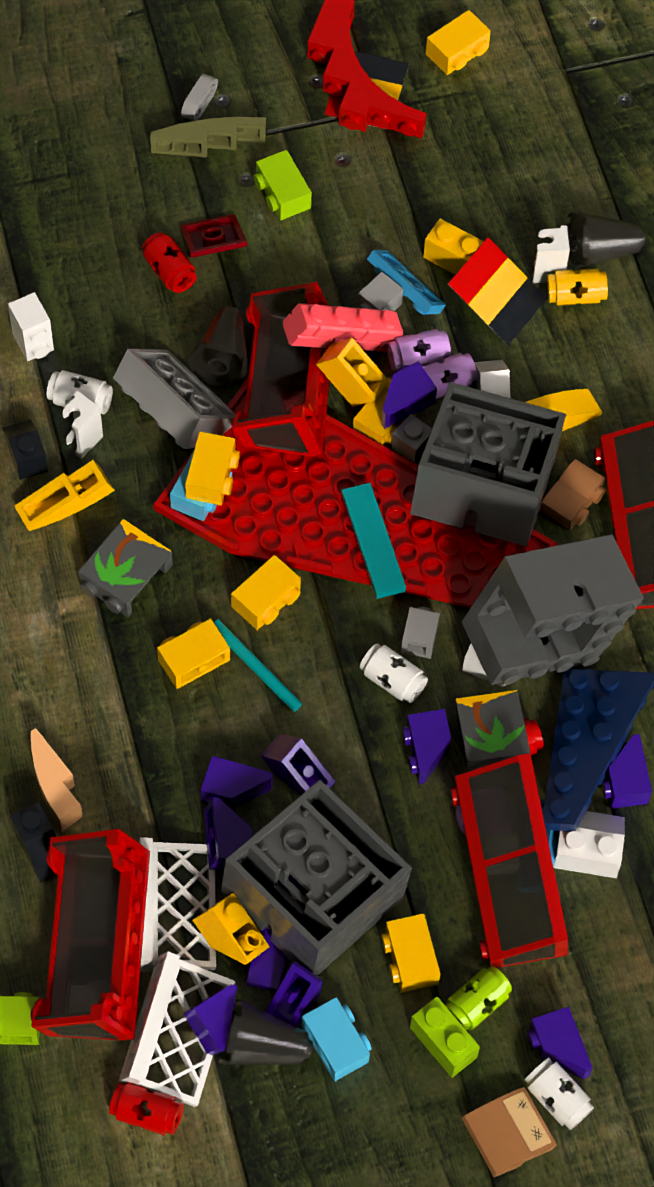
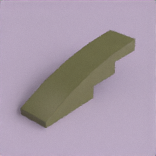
[150,117,266,157]

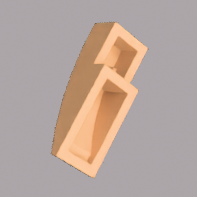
[31,728,83,831]

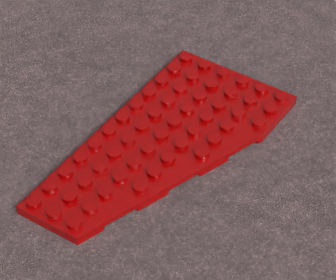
[153,378,558,608]

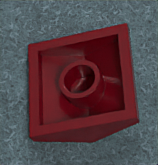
[179,214,248,258]

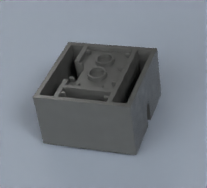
[410,382,566,547]
[462,535,644,685]
[221,780,412,976]

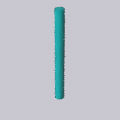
[213,619,302,712]

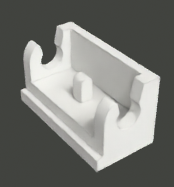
[532,225,570,283]
[62,391,103,459]

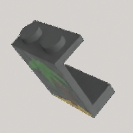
[78,519,173,617]
[456,690,531,778]

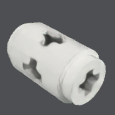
[47,370,113,415]
[360,643,428,703]
[525,1058,594,1130]

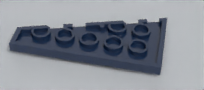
[543,669,654,831]

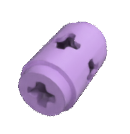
[387,329,451,371]
[423,353,478,399]

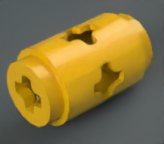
[547,268,608,306]

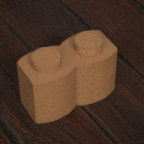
[540,459,606,530]

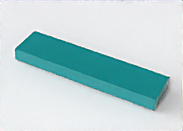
[341,483,406,599]

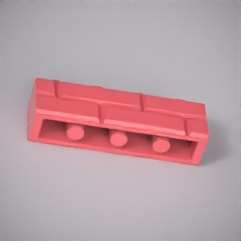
[283,303,403,352]

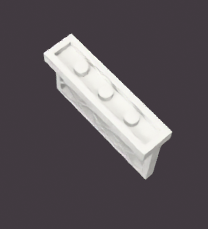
[138,837,216,972]
[119,951,235,1107]

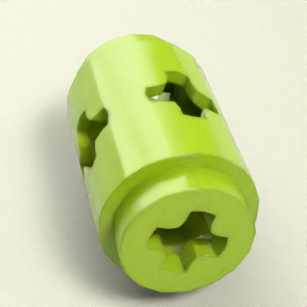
[445,966,512,1031]

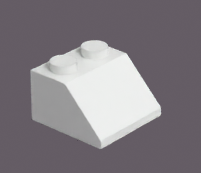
[554,811,625,878]

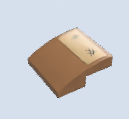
[462,1087,557,1177]

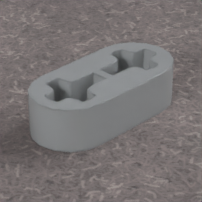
[181,74,218,121]

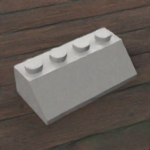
[113,349,235,449]

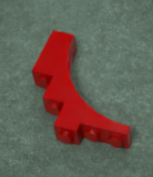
[307,0,427,138]

